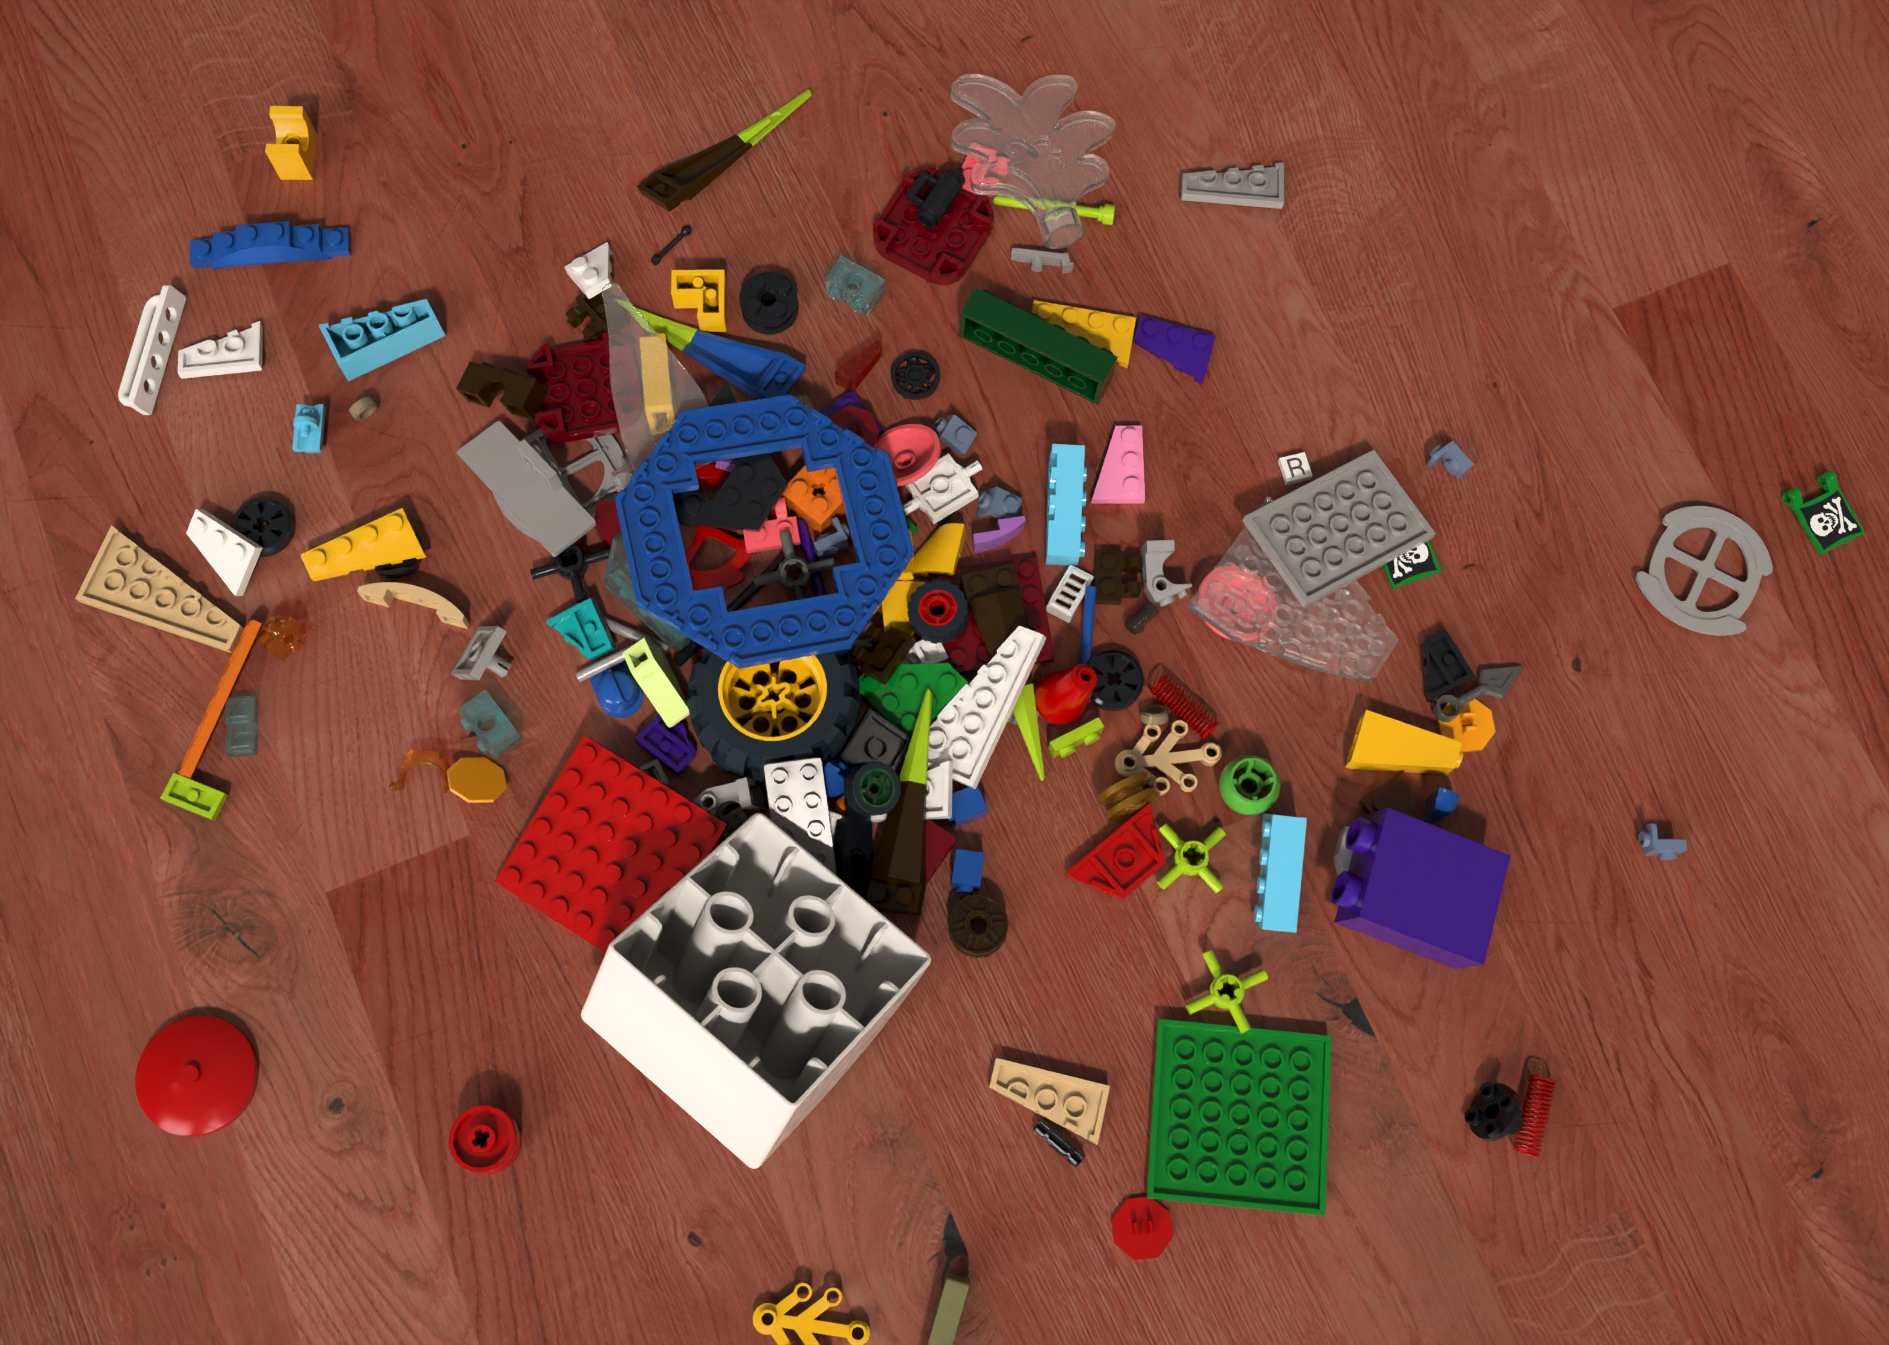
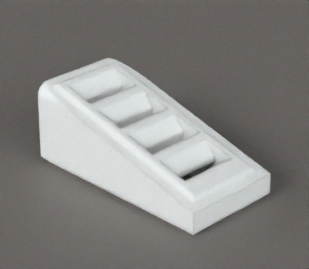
[1046,565,1094,623]

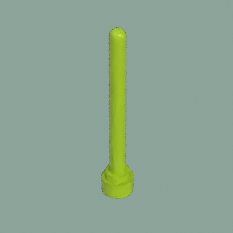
[992,195,1115,226]

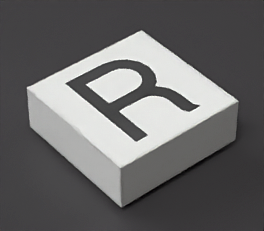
[1278,452,1313,485]

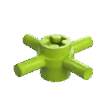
[1156,823,1226,894]
[1185,950,1268,1034]

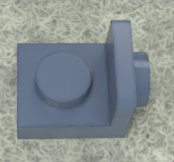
[1427,441,1474,480]
[813,516,851,561]

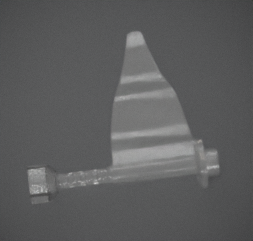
[602,283,814,494]

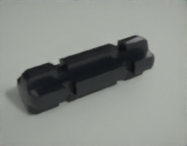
[1033,1119,1085,1167]

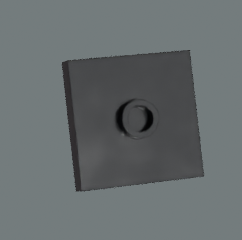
[838,709,911,771]

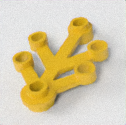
[753,1283,870,1345]

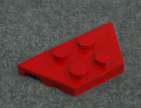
[1065,804,1166,900]

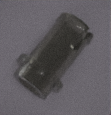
[1124,601,1159,635]

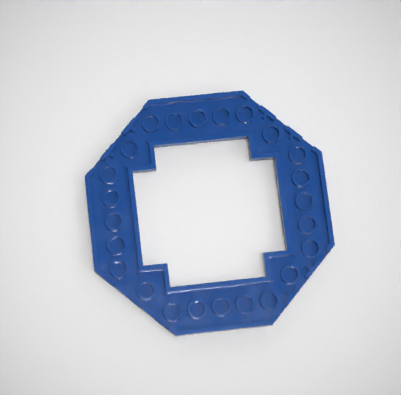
[615,395,914,669]

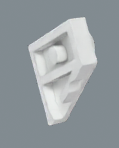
[564,242,612,299]

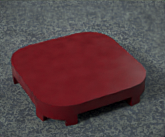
[873,167,995,285]
[527,333,644,443]

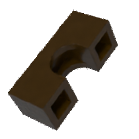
[456,362,547,420]

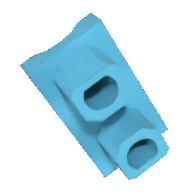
[292,404,326,454]

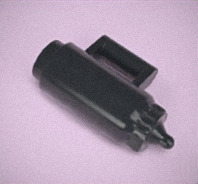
[905,167,966,228]

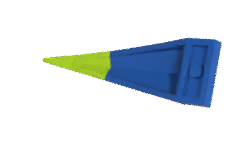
[612,300,806,400]

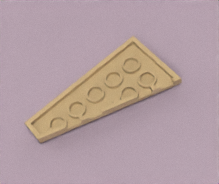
[75,525,244,653]

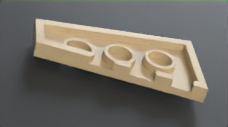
[989,1058,1110,1145]

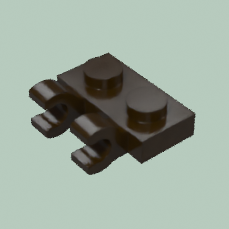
[565,291,630,342]
[1094,549,1142,605]
[850,624,916,685]

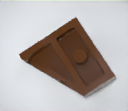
[1359,772,1414,818]

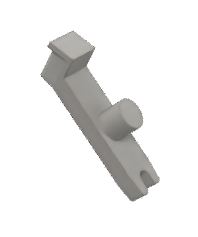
[1011,248,1074,274]

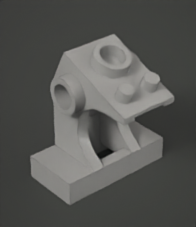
[1139,540,1192,607]
[693,777,767,836]

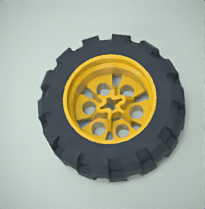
[687,647,860,785]

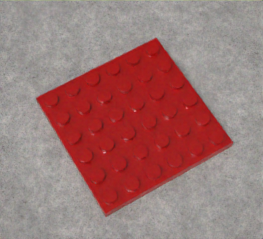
[494,735,730,953]

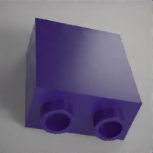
[1331,808,1510,969]

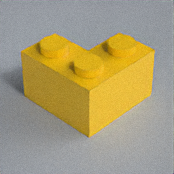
[671,270,727,332]

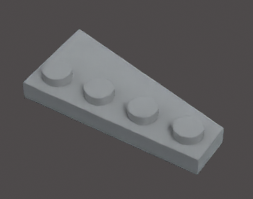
[1181,163,1284,209]

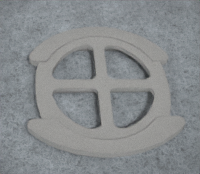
[493,429,627,541]
[1635,506,1773,636]

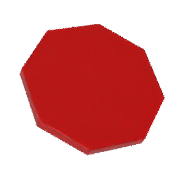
[1111,1197,1173,1260]

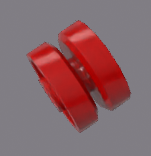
[448,1105,522,1174]

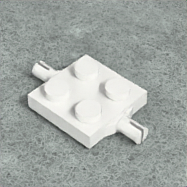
[902,453,982,524]

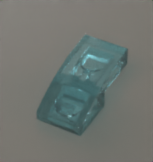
[224,695,258,757]

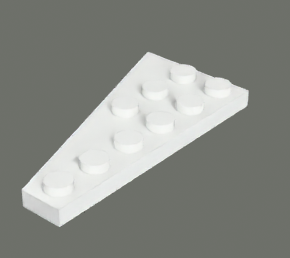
[903,626,1046,789]

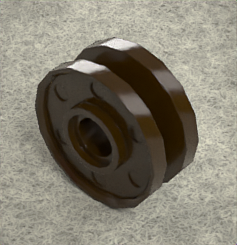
[948,894,1009,958]

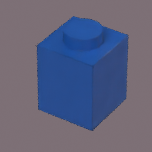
[947,785,988,828]
[951,849,985,894]

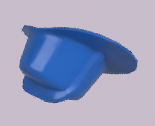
[590,657,643,718]

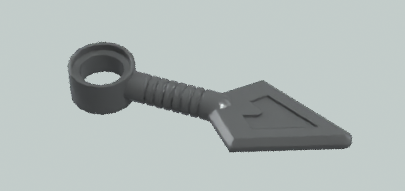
[1433,665,1523,722]

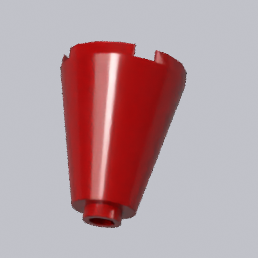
[1034,664,1097,725]

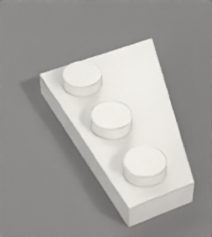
[177,321,263,379]
[186,509,263,596]
[871,760,953,822]

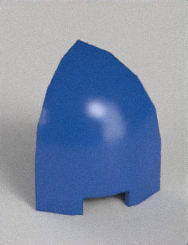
[823,758,852,798]
[1424,787,1460,824]

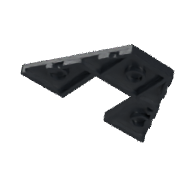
[672,383,788,532]

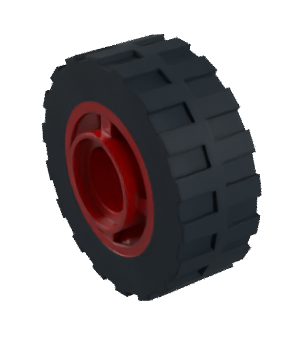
[907,580,969,644]

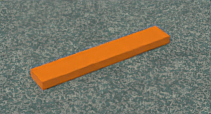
[177,619,262,778]

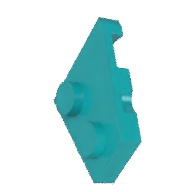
[546,598,617,660]

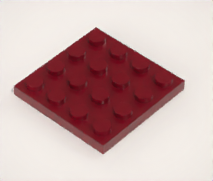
[930,557,1055,675]

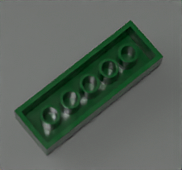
[959,287,1118,405]

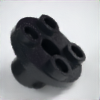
[1464,1082,1523,1141]

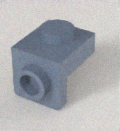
[932,414,977,455]
[977,486,1022,519]
[1638,823,1687,860]

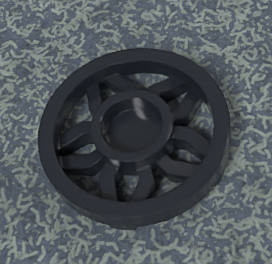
[891,352,940,400]

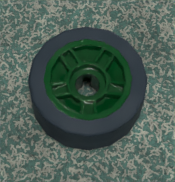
[844,761,901,816]

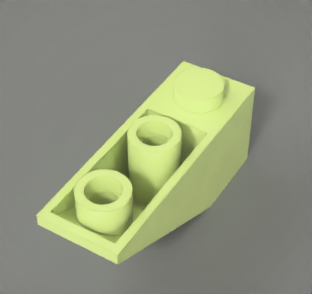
[622,638,690,728]

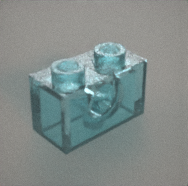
[824,255,886,316]
[458,689,522,759]

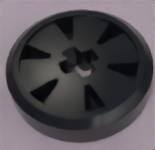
[231,497,295,557]
[1087,650,1144,711]

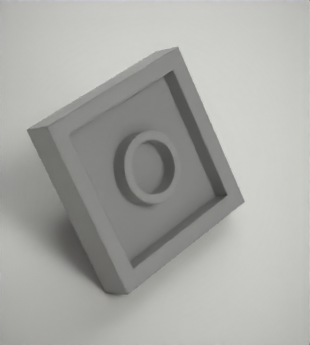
[451,626,512,680]

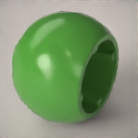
[1219,754,1281,815]

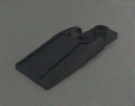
[834,805,873,899]

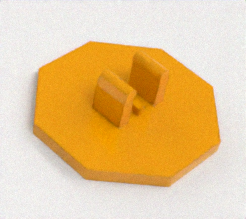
[1437,699,1496,752]
[447,757,507,803]

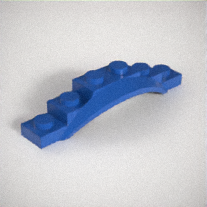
[190,221,351,269]

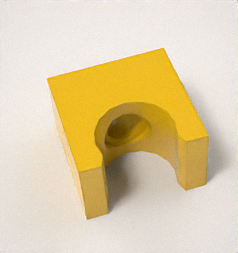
[265,106,318,180]

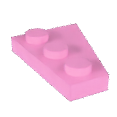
[1091,426,1145,504]

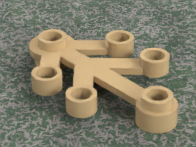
[1115,720,1222,796]

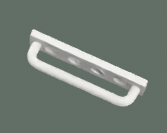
[118,285,186,415]

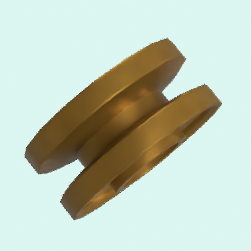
[1096,771,1160,821]

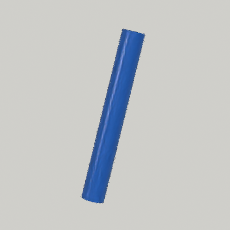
[1079,586,1097,665]

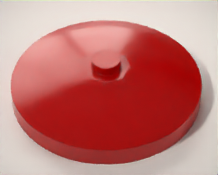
[135,1016,259,1137]

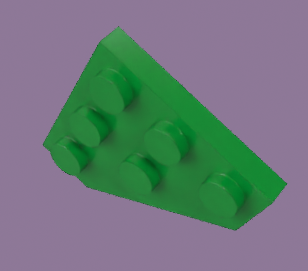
[858,663,969,738]

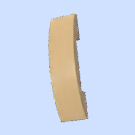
[357,582,470,629]

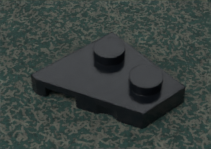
[1420,630,1475,703]

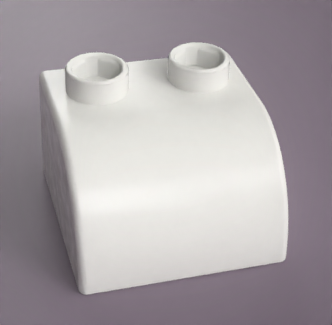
[581,813,931,1169]

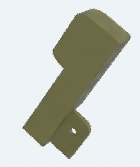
[927,1272,970,1345]

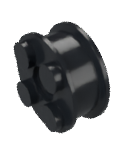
[739,272,799,335]

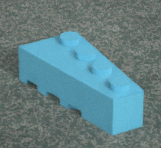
[319,299,445,382]
[1045,444,1087,566]
[1254,813,1307,933]

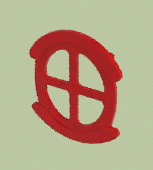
[685,463,776,591]

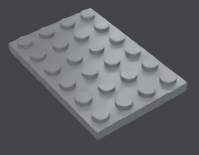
[1242,450,1436,608]

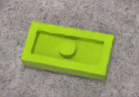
[1048,717,1104,758]
[160,773,228,821]

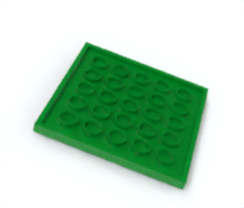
[1146,1019,1332,1216]

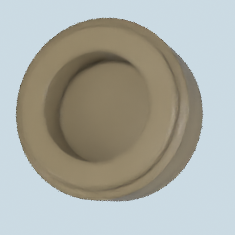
[349,397,378,421]
[1141,704,1169,725]

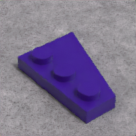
[1133,315,1216,386]

